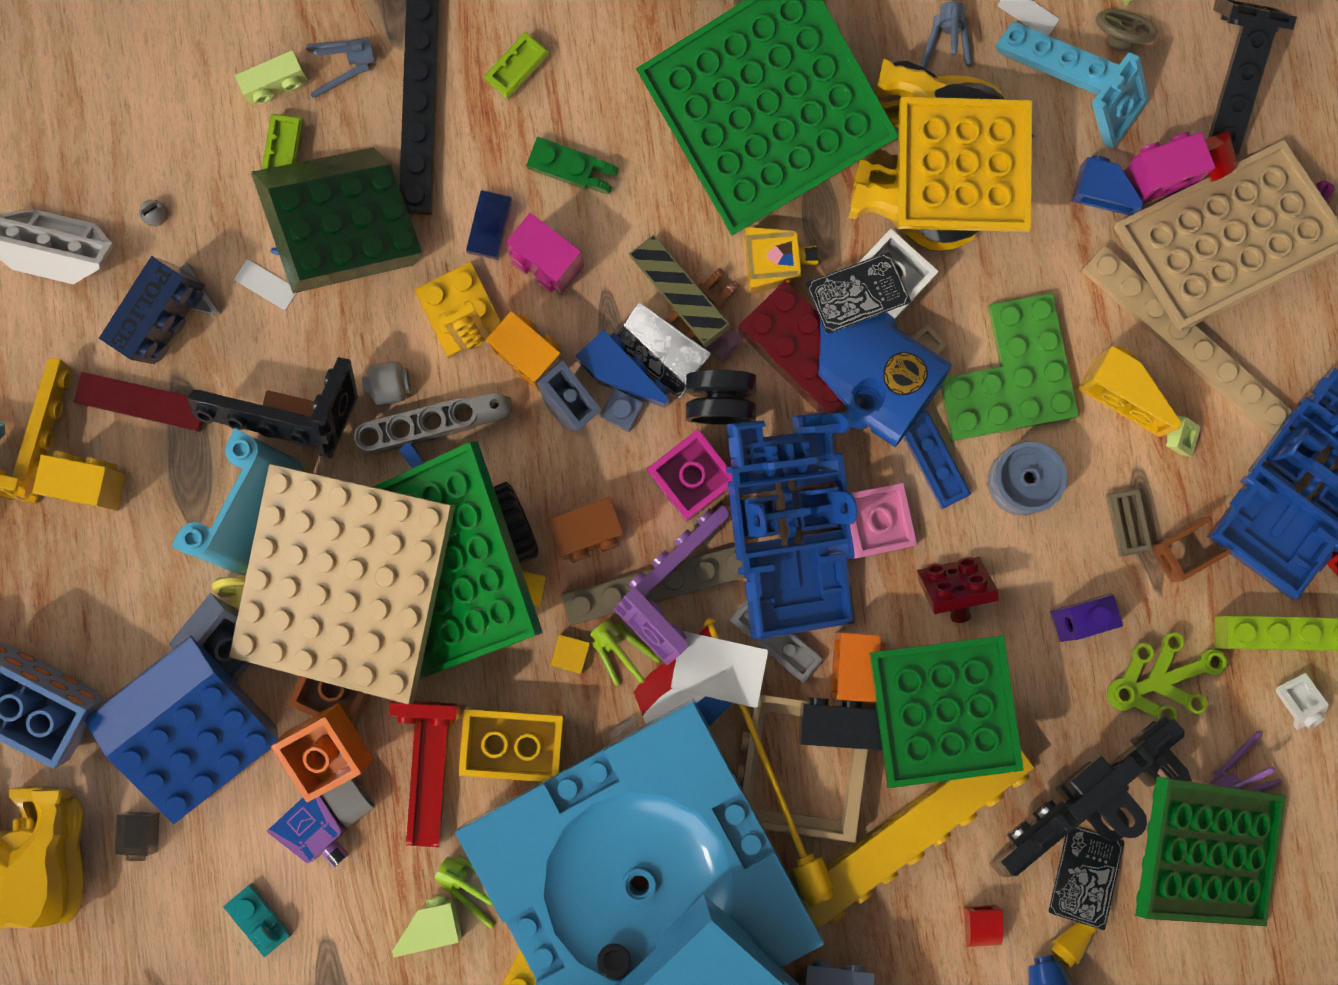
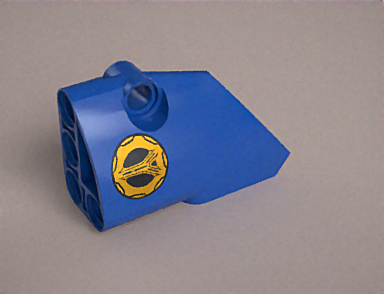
[818,312,953,447]

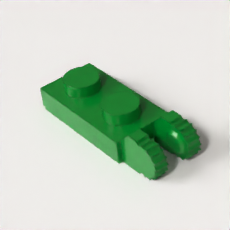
[526,137,619,194]

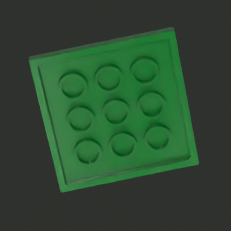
[869,635,1024,788]

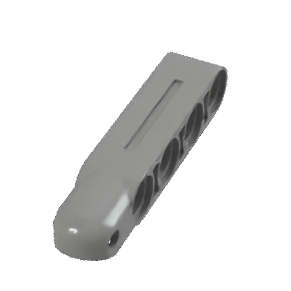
[354,393,512,454]

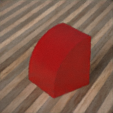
[1205,131,1238,182]
[964,905,1004,947]

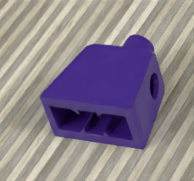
[1050,594,1123,642]

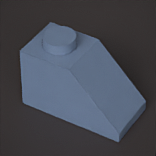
[537,360,602,431]

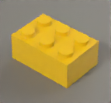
[459,707,565,782]

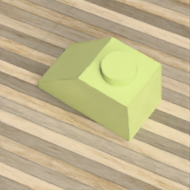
[392,895,463,957]

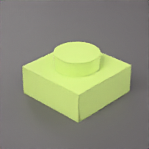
[1166,416,1201,457]

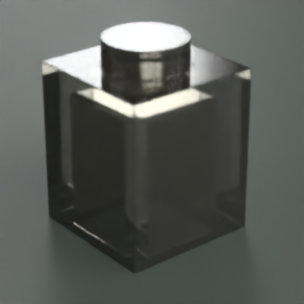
[114,811,160,861]

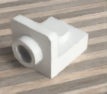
[1276,673,1329,730]

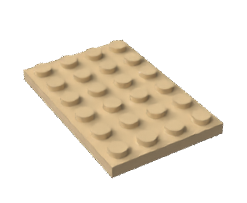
[1114,140,1338,333]

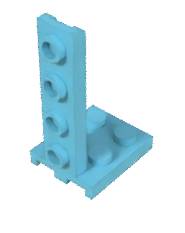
[995,21,1150,149]

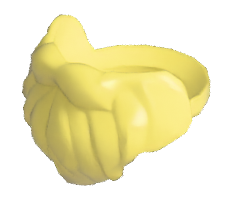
[212,575,246,608]

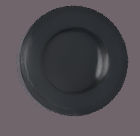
[597,943,631,980]

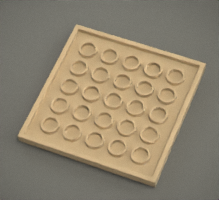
[229,464,455,704]

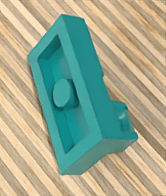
[223,884,292,957]

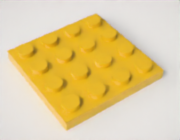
[897,97,1032,232]

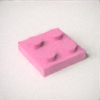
[850,483,917,559]

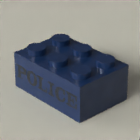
[99,256,205,364]

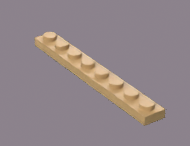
[1081,245,1292,439]

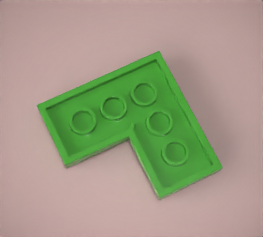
[940,293,1079,442]

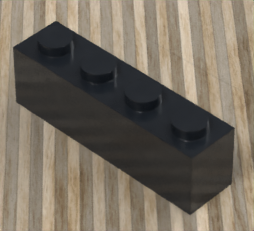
[798,697,882,751]

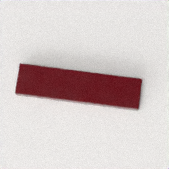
[74,372,203,432]

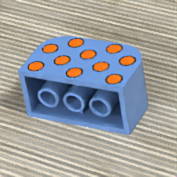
[0,642,102,769]

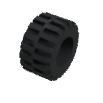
[494,482,538,564]

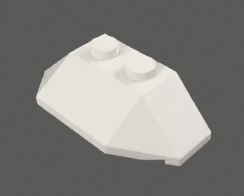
[0,209,113,284]

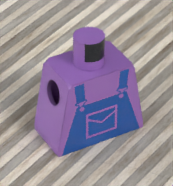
[267,795,349,868]

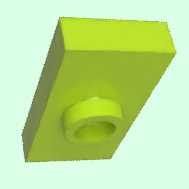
[483,31,549,100]
[261,113,304,170]

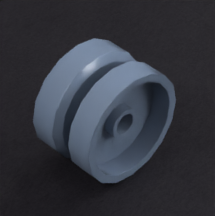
[987,441,1067,516]

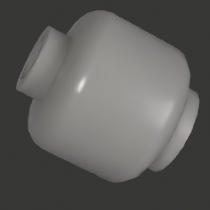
[362,361,411,405]

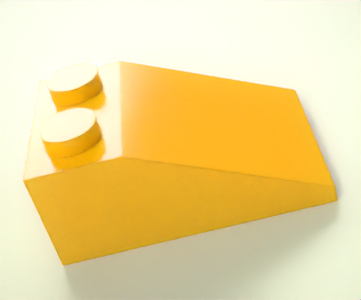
[1077,346,1182,437]

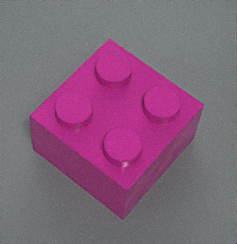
[1124,132,1215,203]
[506,212,584,295]
[647,429,733,523]

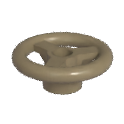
[1096,9,1157,51]

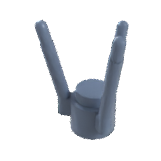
[920,1,972,69]
[306,37,375,98]

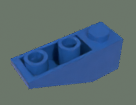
[575,330,670,408]

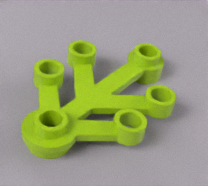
[1106,633,1227,721]

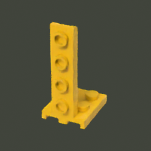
[414,262,501,359]
[0,357,72,504]

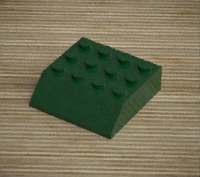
[251,147,422,293]

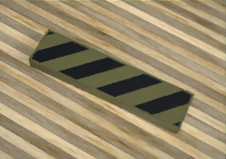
[629,235,731,348]

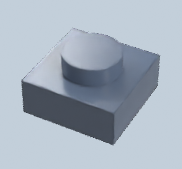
[600,389,643,432]

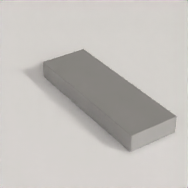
[729,600,824,683]

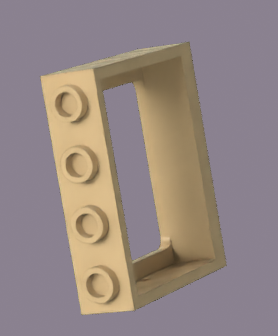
[736,694,867,843]

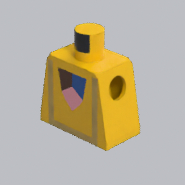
[744,227,818,294]

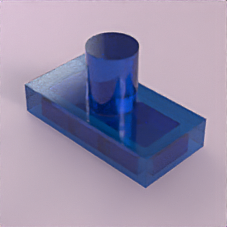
[466,190,513,260]

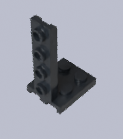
[1208,0,1297,155]
[187,357,358,459]

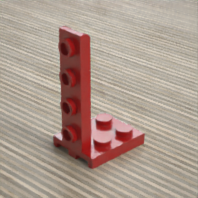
[388,701,467,848]

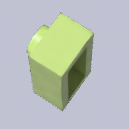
[234,50,308,105]

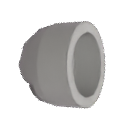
[139,200,167,227]

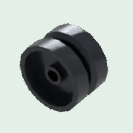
[686,370,756,425]

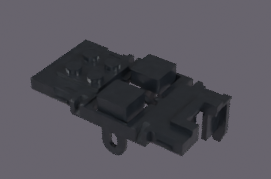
[990,716,1192,877]

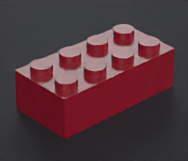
[738,280,844,414]

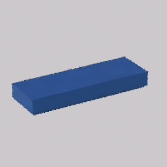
[904,410,971,510]

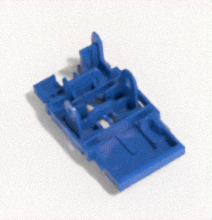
[1207,368,1338,600]
[726,412,857,639]

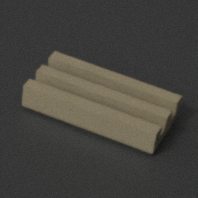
[1106,488,1153,557]

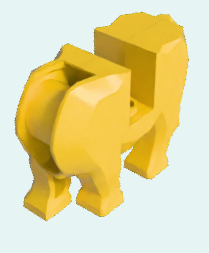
[0,786,85,929]

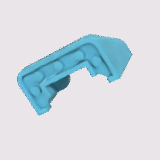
[171,428,304,574]

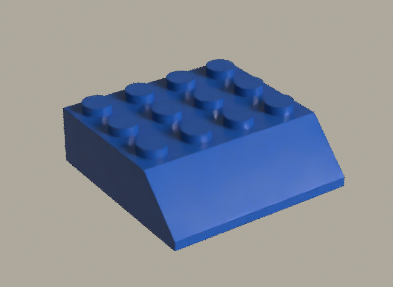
[84,635,279,824]

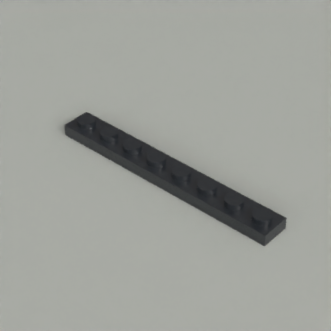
[400,0,439,215]

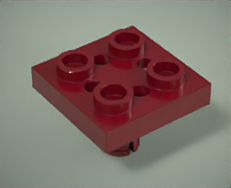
[917,557,999,623]

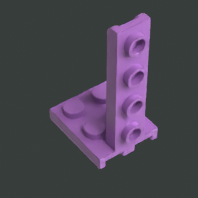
[614,505,729,665]

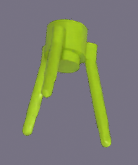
[590,618,661,686]
[434,855,494,929]

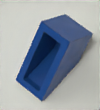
[1072,156,1143,216]

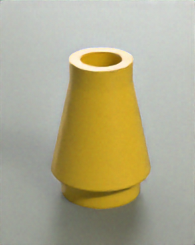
[1050,922,1097,968]

